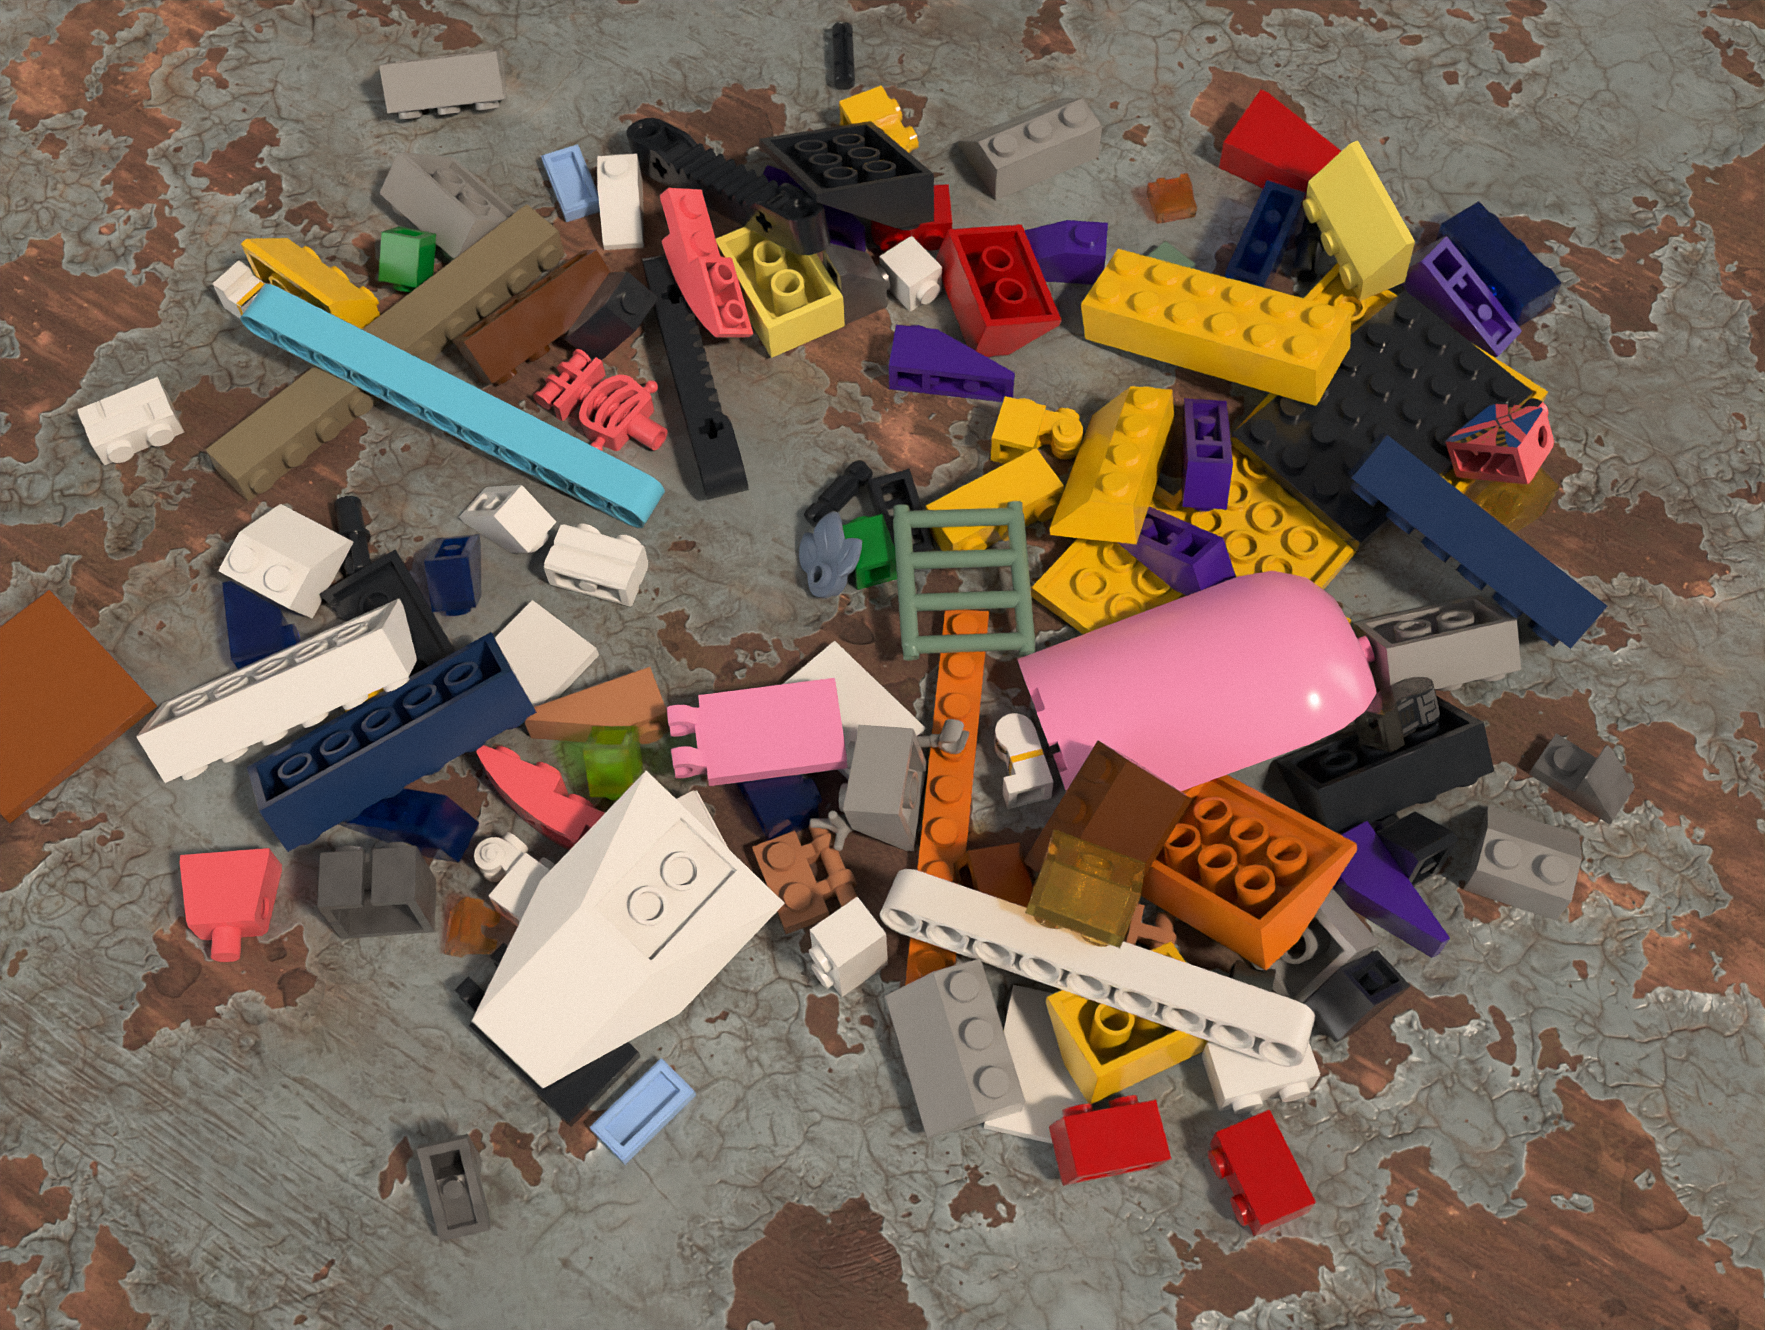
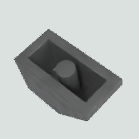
[822,243,890,325]

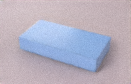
[541,144,600,222]
[590,1058,696,1165]

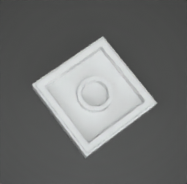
[495,600,599,707]

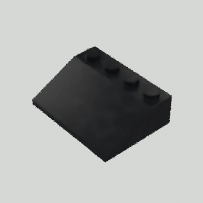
[759,121,934,230]

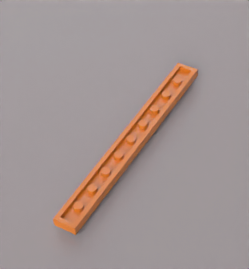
[905,610,989,986]

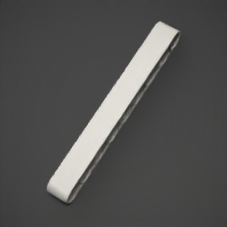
[880,869,1315,1067]

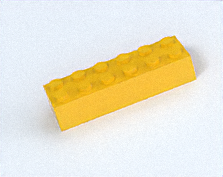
[1081,249,1351,406]

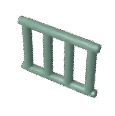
[893,501,1035,661]

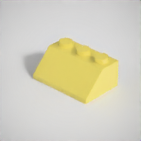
[1303,140,1415,301]

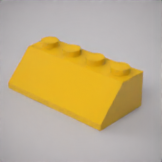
[1050,386,1175,544]

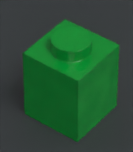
[378,226,436,292]
[842,514,897,590]

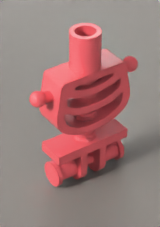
[533,349,668,451]

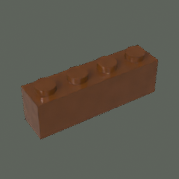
[453,249,610,385]

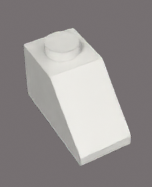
[597,154,644,250]
[459,485,556,553]

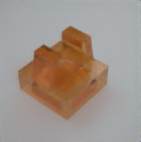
[1146,173,1197,224]
[444,897,501,958]

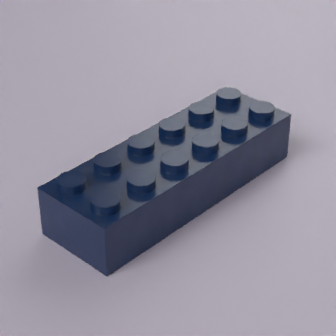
[1348,432,1607,649]
[247,632,537,852]

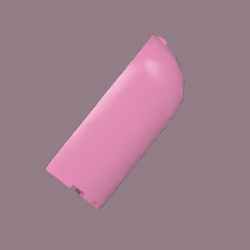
[1017,571,1377,791]

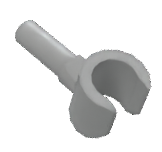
[917,719,969,754]

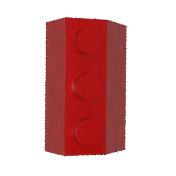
[935,224,1062,357]

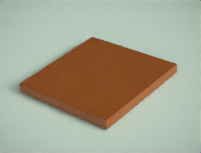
[0,590,157,823]

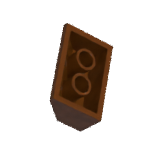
[1023,740,1192,922]

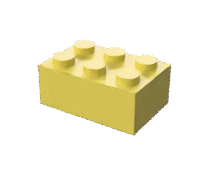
[716,227,845,358]

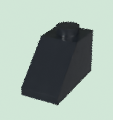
[564,272,659,361]
[1374,811,1459,887]
[1305,950,1411,1043]

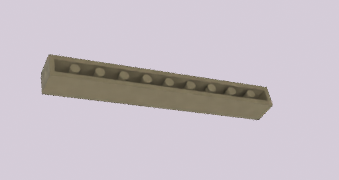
[205,204,565,502]

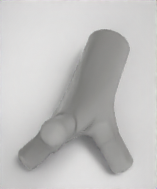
[809,811,854,851]

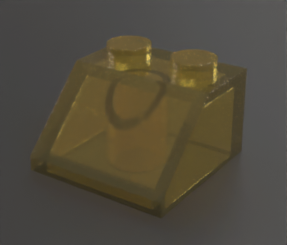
[1025,829,1145,948]

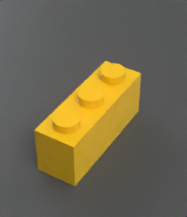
[926,448,1064,551]

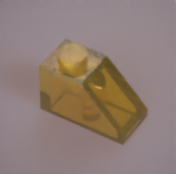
[1473,467,1559,533]

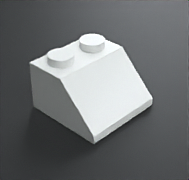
[218,504,354,618]

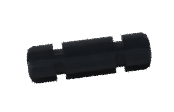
[832,22,855,90]
[804,460,873,528]

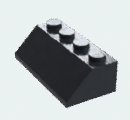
[1277,696,1494,835]

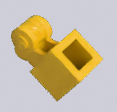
[839,85,919,153]
[991,396,1083,464]

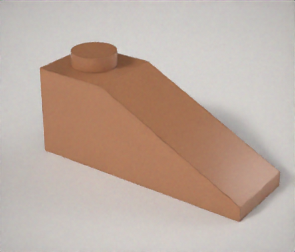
[524,667,670,746]

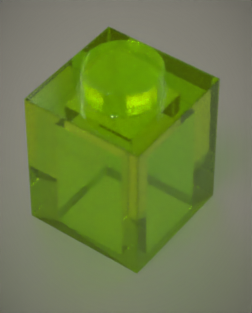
[583,726,644,800]

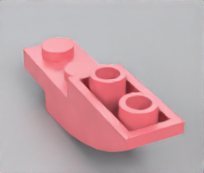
[660,188,753,337]
[476,745,605,850]

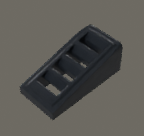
[867,469,935,552]

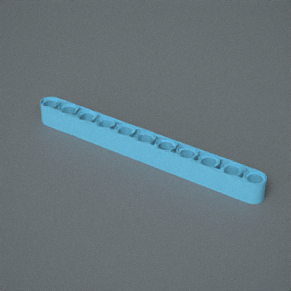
[241,284,665,528]

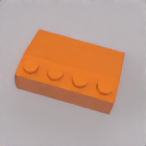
[1135,775,1357,971]

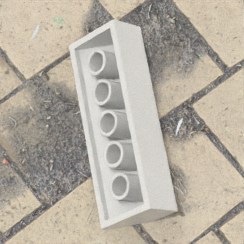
[136,599,417,783]

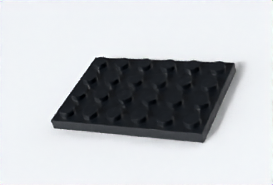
[1230,290,1533,552]

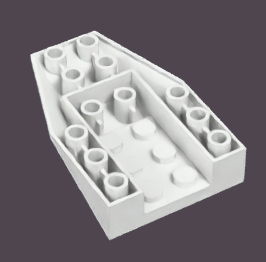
[472,771,784,1089]

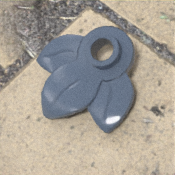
[799,511,862,599]

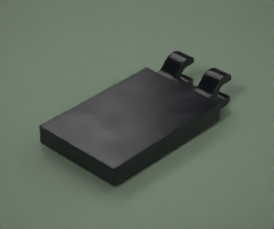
[454,942,641,1127]

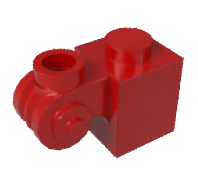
[871,184,952,252]

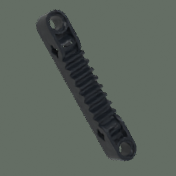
[626,118,831,255]
[642,254,749,500]

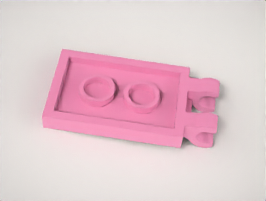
[667,678,848,786]

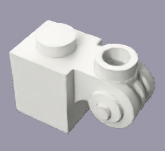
[474,832,555,927]

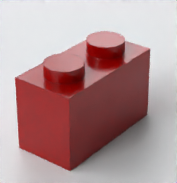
[1049,1095,1171,1186]
[1208,1109,1316,1237]

